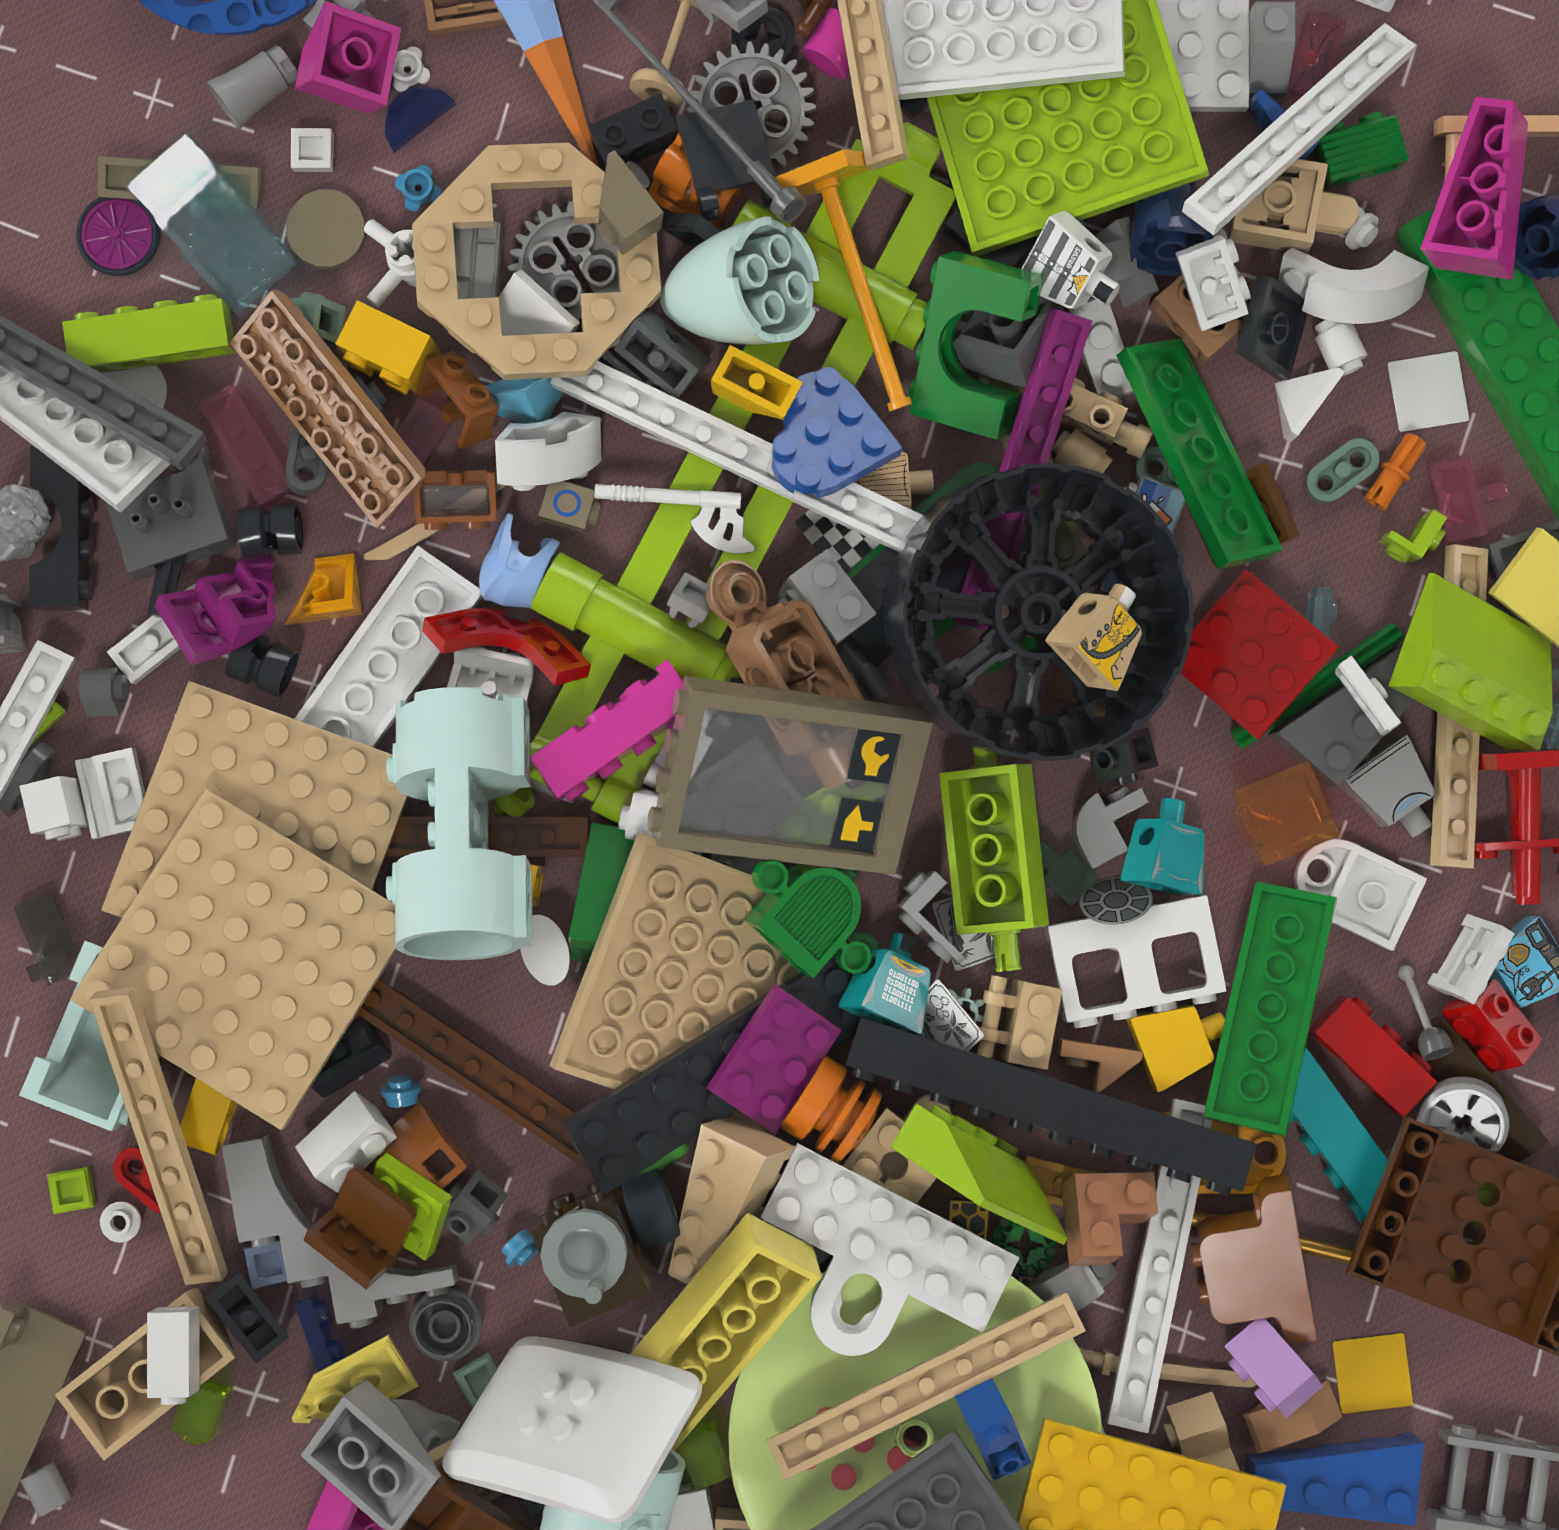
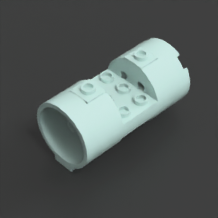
[386,687,533,960]

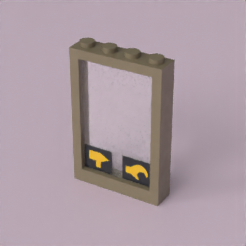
[647,676,933,875]

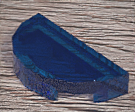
[385,87,456,153]

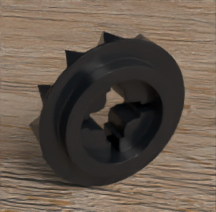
[731,6,794,61]

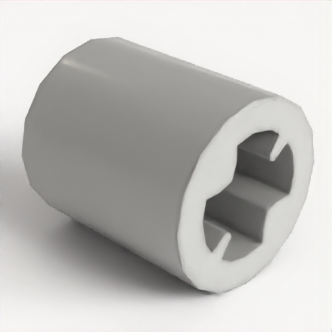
[20,1461,72,1517]

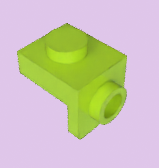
[1379,509,1447,563]

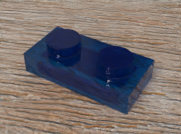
[294,1292,345,1372]

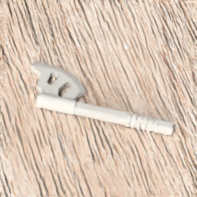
[594,484,754,553]

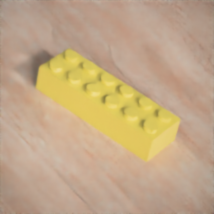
[630,1213,822,1450]

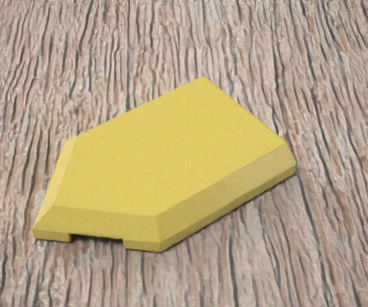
[292,1334,419,1423]

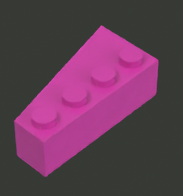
[530,659,683,802]

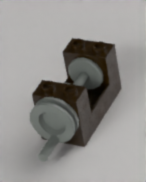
[531,1182,658,1327]

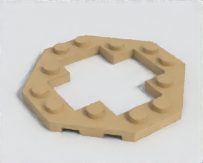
[412,142,661,380]

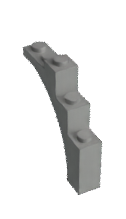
[221,1134,460,1328]

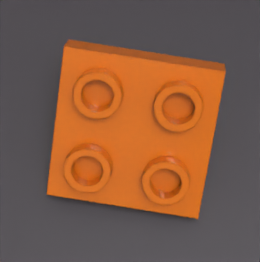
[648,133,743,229]

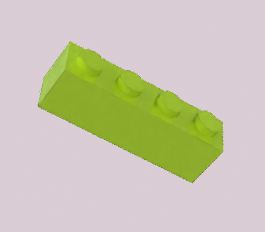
[62,294,237,373]

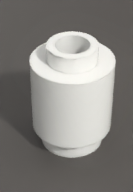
[1314,320,1368,376]

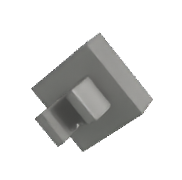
[666,572,710,628]

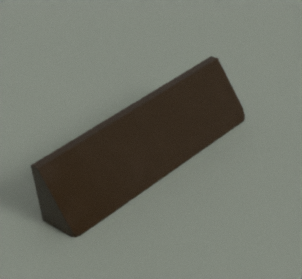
[1406,1017,1549,1162]

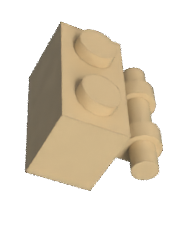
[977,975,1063,1070]

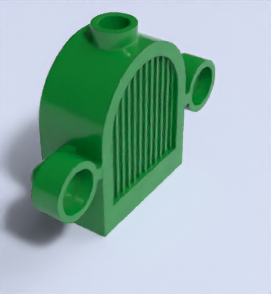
[744,860,872,978]

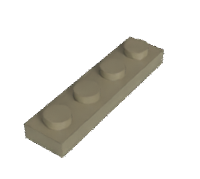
[97,156,261,208]

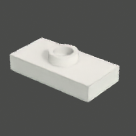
[1335,656,1401,736]

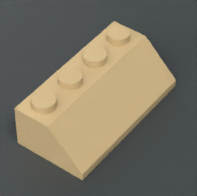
[55,1286,236,1461]

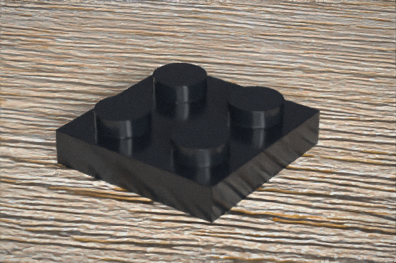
[1236,275,1308,380]

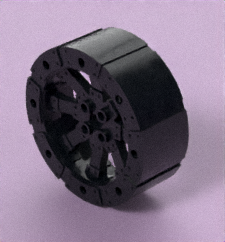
[884,463,1194,761]

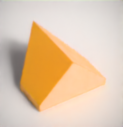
[284,553,363,626]

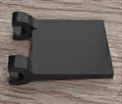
[675,100,777,221]

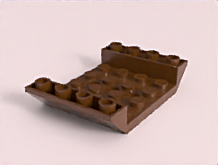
[1345,1116,1559,1356]

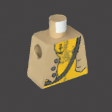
[1045,584,1142,691]

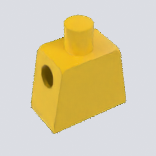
[1126,1004,1225,1092]

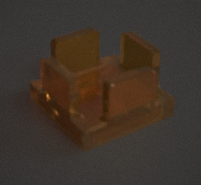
[1231,760,1340,867]

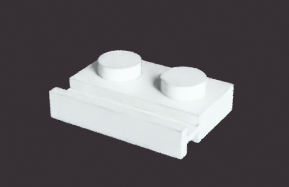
[75,748,146,839]

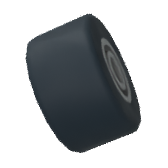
[621,1168,680,1250]

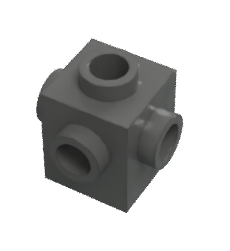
[443,1169,508,1245]

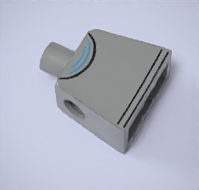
[1340,735,1435,837]

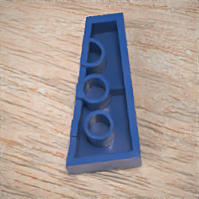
[1245,1432,1424,1526]

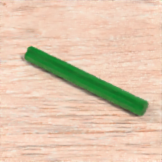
[1230,623,1404,749]

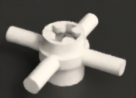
[364,219,459,308]

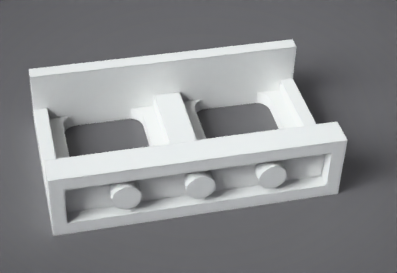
[1044,895,1227,1028]

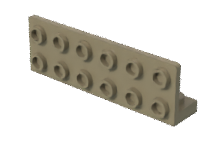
[0,1299,87,1528]

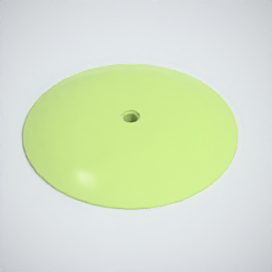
[728,1271,1102,1530]

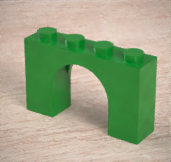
[908,251,1044,440]

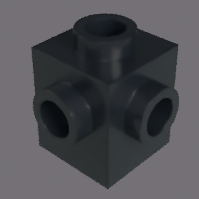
[1089,727,1159,786]

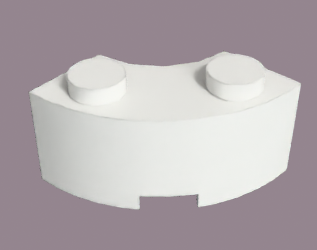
[495,412,602,491]

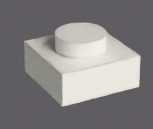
[291,128,334,172]

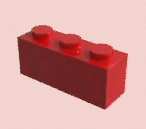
[1309,995,1437,1117]

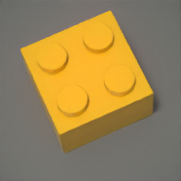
[335,300,441,395]

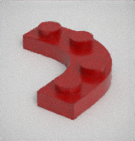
[422,608,591,685]

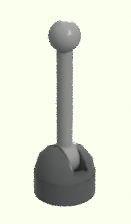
[1398,965,1454,1061]

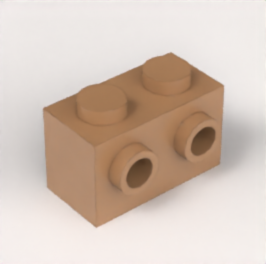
[1149,275,1243,366]

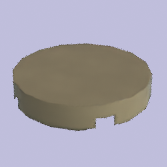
[286,189,366,270]

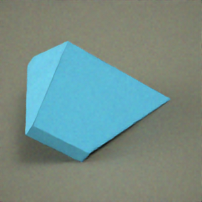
[485,378,563,424]

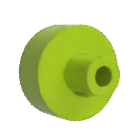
[493,787,535,817]

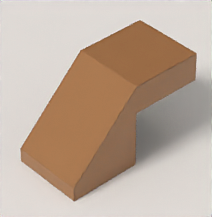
[1243,1379,1342,1453]

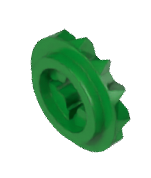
[992,1218,1057,1277]

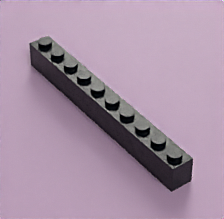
[846,1018,1257,1196]

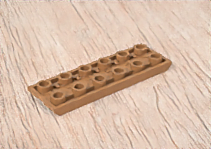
[230,289,426,528]

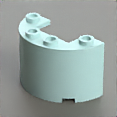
[19,941,162,1131]

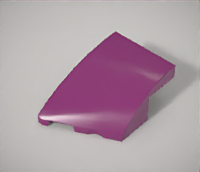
[155,556,276,665]

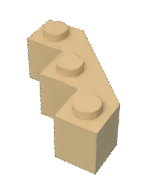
[1163,1392,1240,1471]

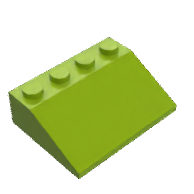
[1388,573,1553,751]
[891,1103,1068,1245]

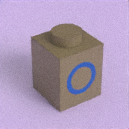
[538,481,603,534]

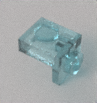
[1306,587,1338,637]

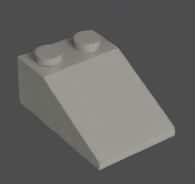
[300,1379,441,1530]

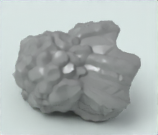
[0,484,51,562]

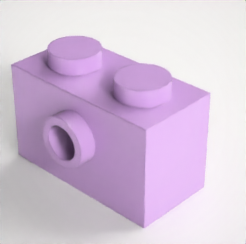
[1225,1318,1323,1418]

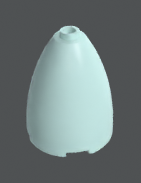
[660,216,819,345]

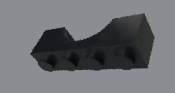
[29,446,95,611]

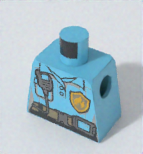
[1488,915,1559,1008]

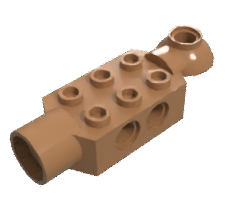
[706,560,865,788]

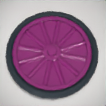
[76,197,160,276]

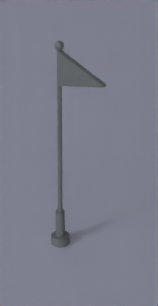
[592,0,807,223]

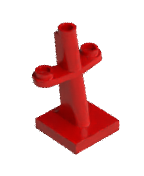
[1474,749,1559,905]

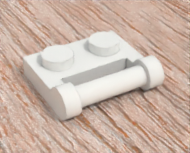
[1427,914,1515,1004]

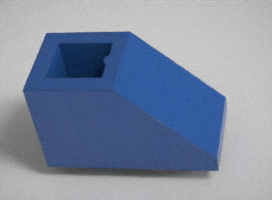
[954,1378,1031,1481]

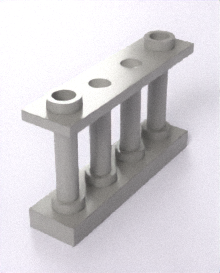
[1424,1423,1559,1530]

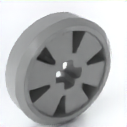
[1416,1077,1509,1153]

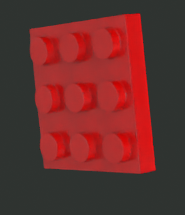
[1181,569,1340,740]

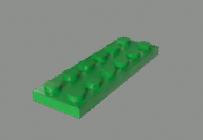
[1116,338,1283,570]
[1203,881,1337,1137]

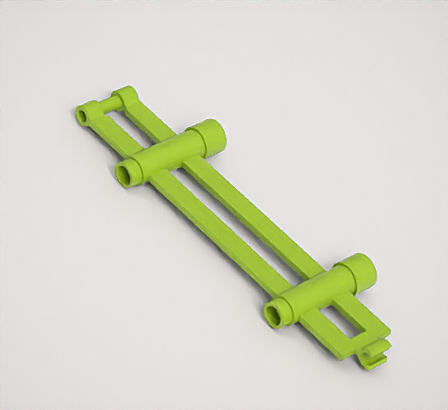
[530,122,956,825]

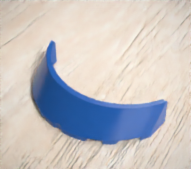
[138,0,316,35]

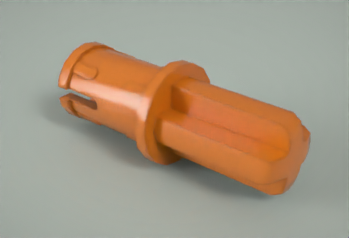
[1364,433,1426,511]

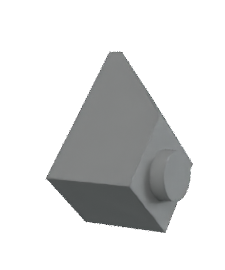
[1249,2,1295,96]

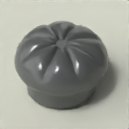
[410,1288,482,1361]

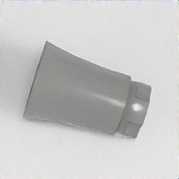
[206,45,298,130]

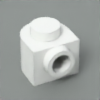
[619,790,658,841]

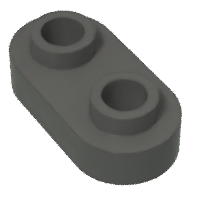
[285,425,327,496]
[0,742,58,817]

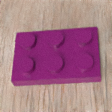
[706,985,842,1134]

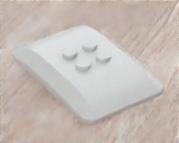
[442,1336,702,1523]

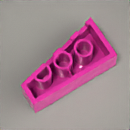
[1420,97,1528,280]

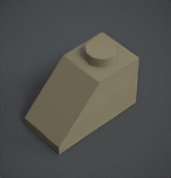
[597,150,664,255]

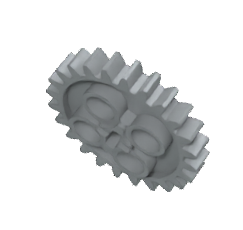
[687,42,816,167]
[508,201,620,332]

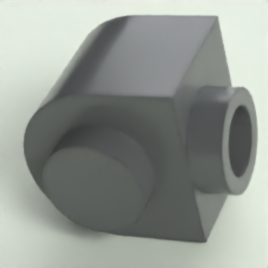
[79,668,129,717]

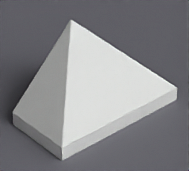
[1275,367,1345,443]

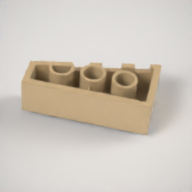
[668,1115,795,1285]

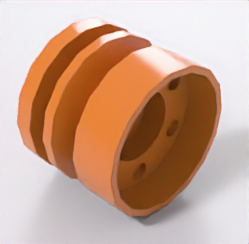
[779,1055,883,1164]

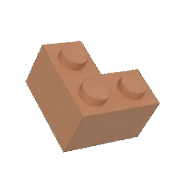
[1061,1172,1158,1266]

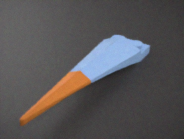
[493,0,599,167]

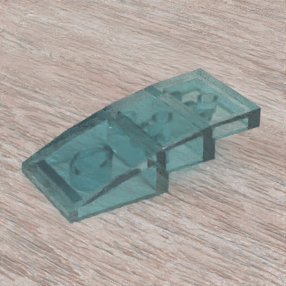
[127,131,297,315]

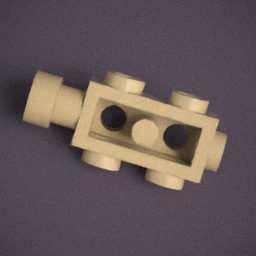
[1060,378,1153,459]

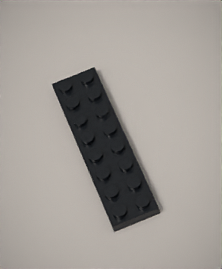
[561,954,860,1195]

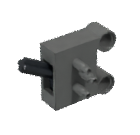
[105,443,237,618]

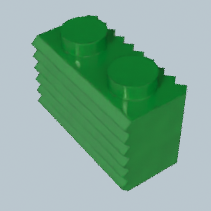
[1314,112,1408,189]

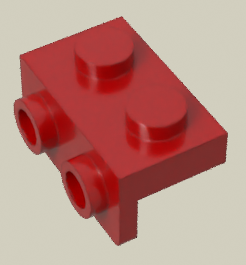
[1442,979,1542,1073]

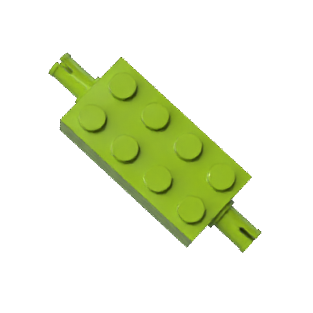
[939,747,1049,972]

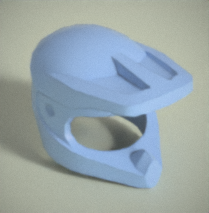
[479,513,560,608]

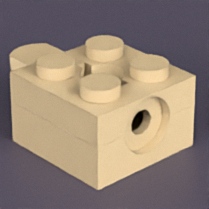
[1229,159,1359,254]
[839,1094,951,1204]

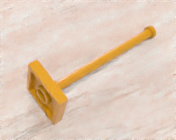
[774,149,912,412]

